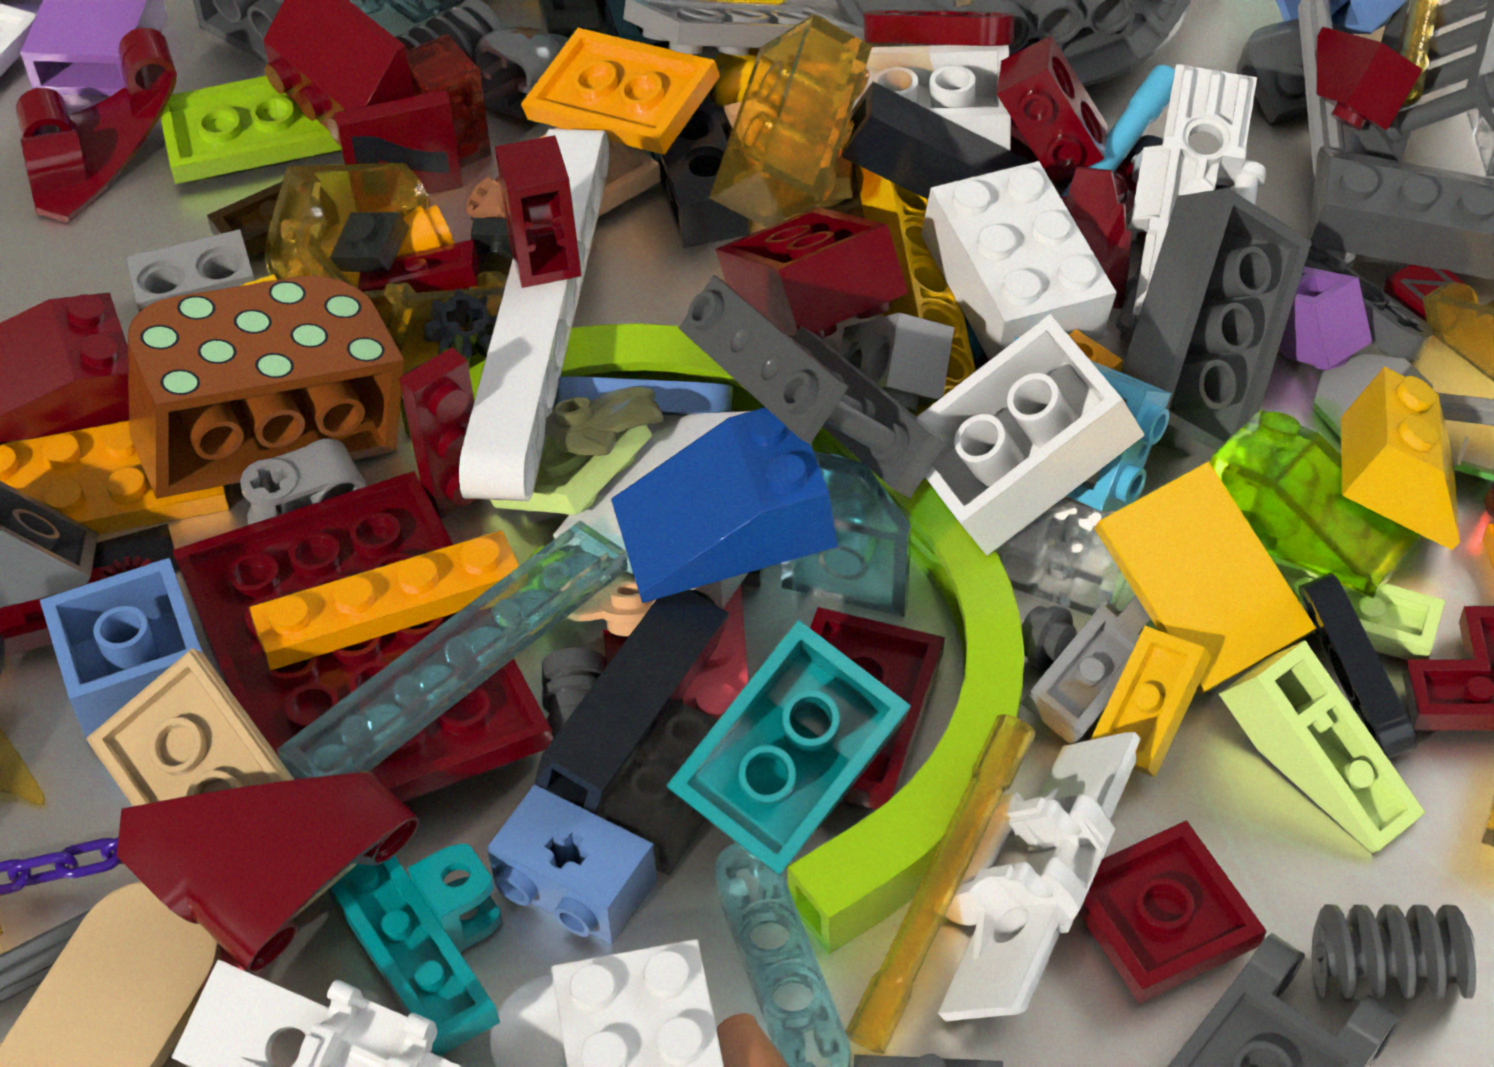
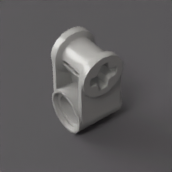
[240,438,367,525]

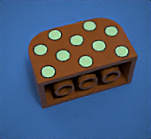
[128,276,404,499]

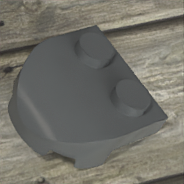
[1236,19,1344,126]

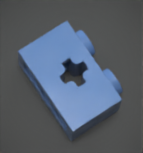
[487,784,657,945]

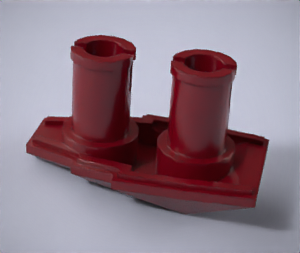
[1061,166,1133,309]

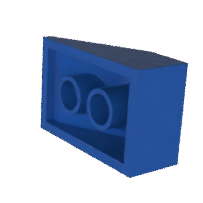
[611,407,838,603]

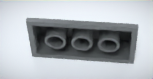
[1308,147,1494,280]
[1121,188,1312,466]

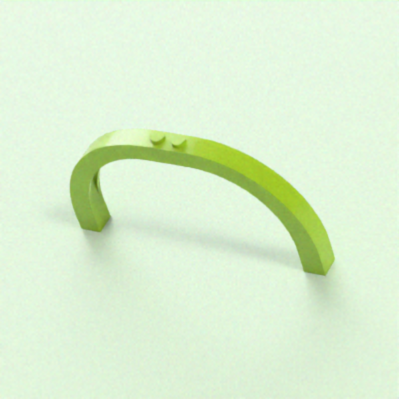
[400,323,1024,954]

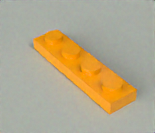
[249,530,525,671]

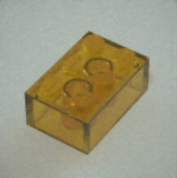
[710,14,873,228]

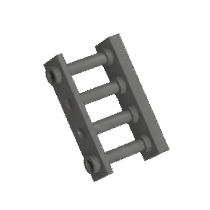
[1353,0,1494,162]
[679,275,948,498]

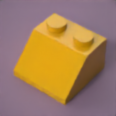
[1341,366,1460,550]

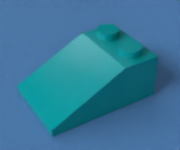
[666,620,911,876]

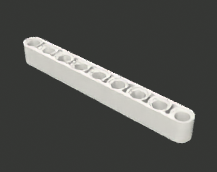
[459,129,609,501]

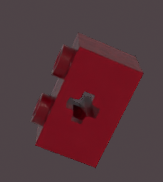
[495,135,582,288]

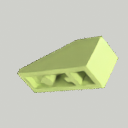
[1219,641,1426,853]

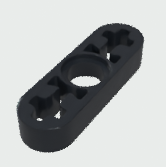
[1299,573,1417,760]

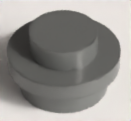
[1021,605,1077,671]

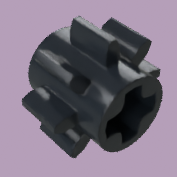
[424,288,497,368]

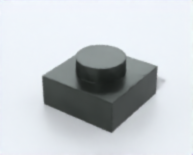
[538,0,600,34]
[330,212,409,273]
[471,218,513,276]

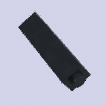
[841,81,1048,200]
[534,590,729,816]

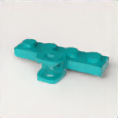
[327,844,502,1057]

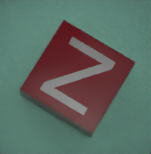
[1383,265,1471,324]

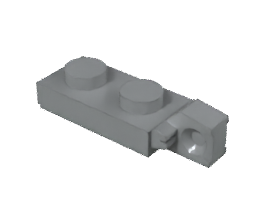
[1021,595,1150,744]

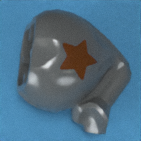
[474,27,569,120]

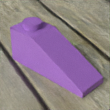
[1278,266,1372,370]

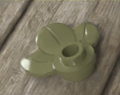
[545,387,664,456]

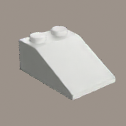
[837,44,1011,151]

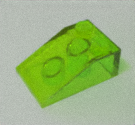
[1210,410,1420,598]

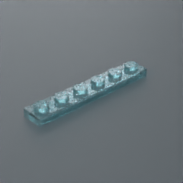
[277,521,628,779]

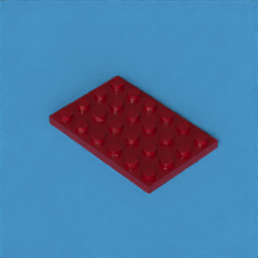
[172,471,553,802]

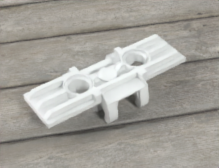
[1126,64,1266,319]
[937,732,1141,1021]
[171,960,462,1067]

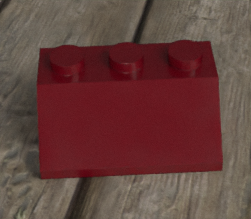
[263,0,414,146]

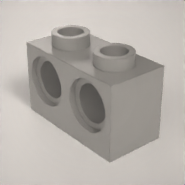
[125,229,255,312]
[840,313,954,413]

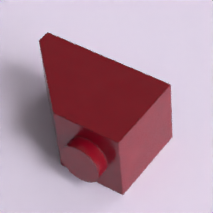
[1316,27,1423,131]

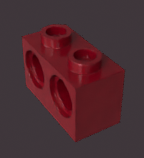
[996,35,1107,183]

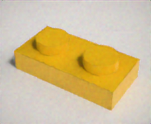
[1090,626,1212,778]

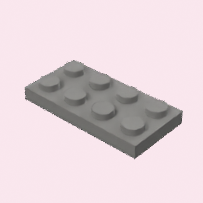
[623,0,864,59]

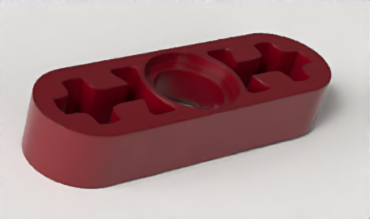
[864,10,1014,46]

